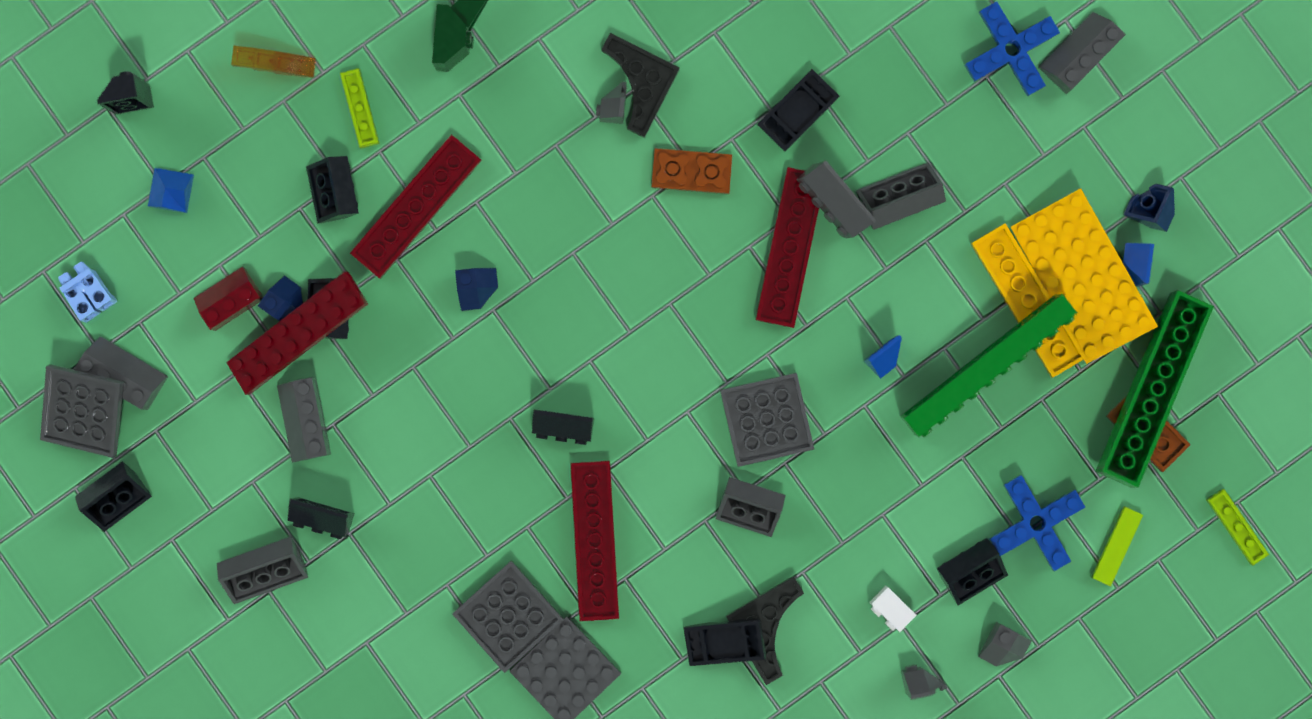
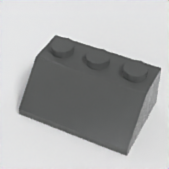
[716,477,786,537]

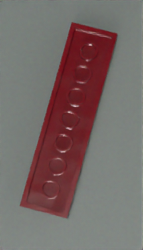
[350,134,482,279]
[756,167,819,328]
[226,271,368,395]
[571,461,619,621]

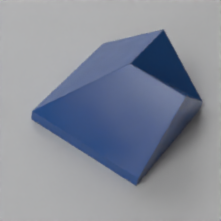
[148,168,194,213]
[1122,243,1154,287]
[864,335,902,379]

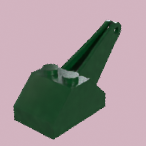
[432,0,488,72]

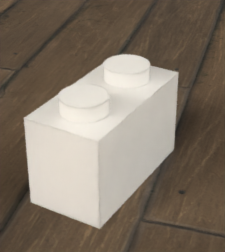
[869,586,916,632]

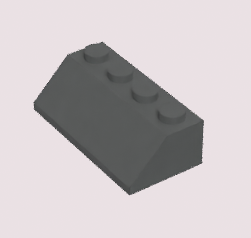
[1038,12,1126,94]
[796,160,877,239]
[856,162,946,230]
[74,336,168,410]
[277,377,331,463]
[217,536,308,604]

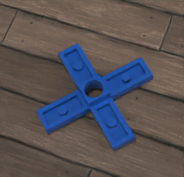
[965,2,1060,97]
[989,475,1085,571]

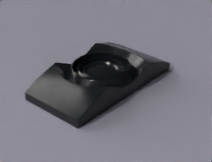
[757,69,840,152]
[683,619,766,666]

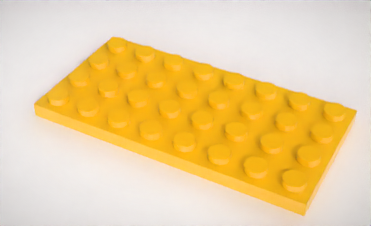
[1010,188,1158,364]

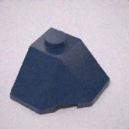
[1124,184,1175,232]
[455,268,498,311]
[258,276,303,321]

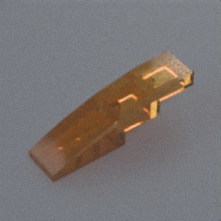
[231,46,316,78]

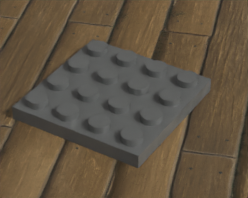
[40,364,124,458]
[720,373,814,467]
[452,560,564,673]
[509,616,621,719]

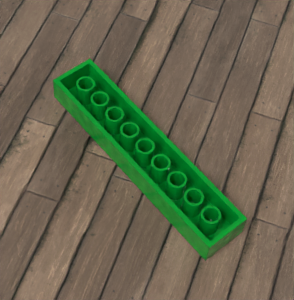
[1095,290,1214,488]
[900,294,1077,437]

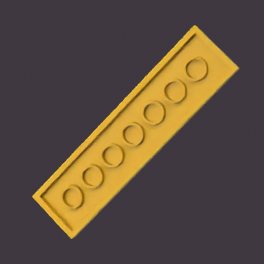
[971,223,1086,378]

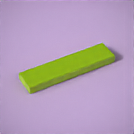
[340,68,380,149]
[1206,489,1269,566]
[1091,506,1143,587]

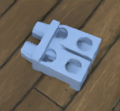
[58,262,118,323]

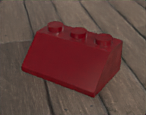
[194,266,263,331]

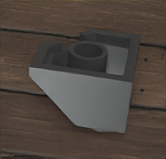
[596,82,627,124]
[978,622,1032,666]
[901,665,947,700]

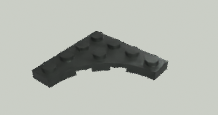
[601,33,680,138]
[726,576,804,685]

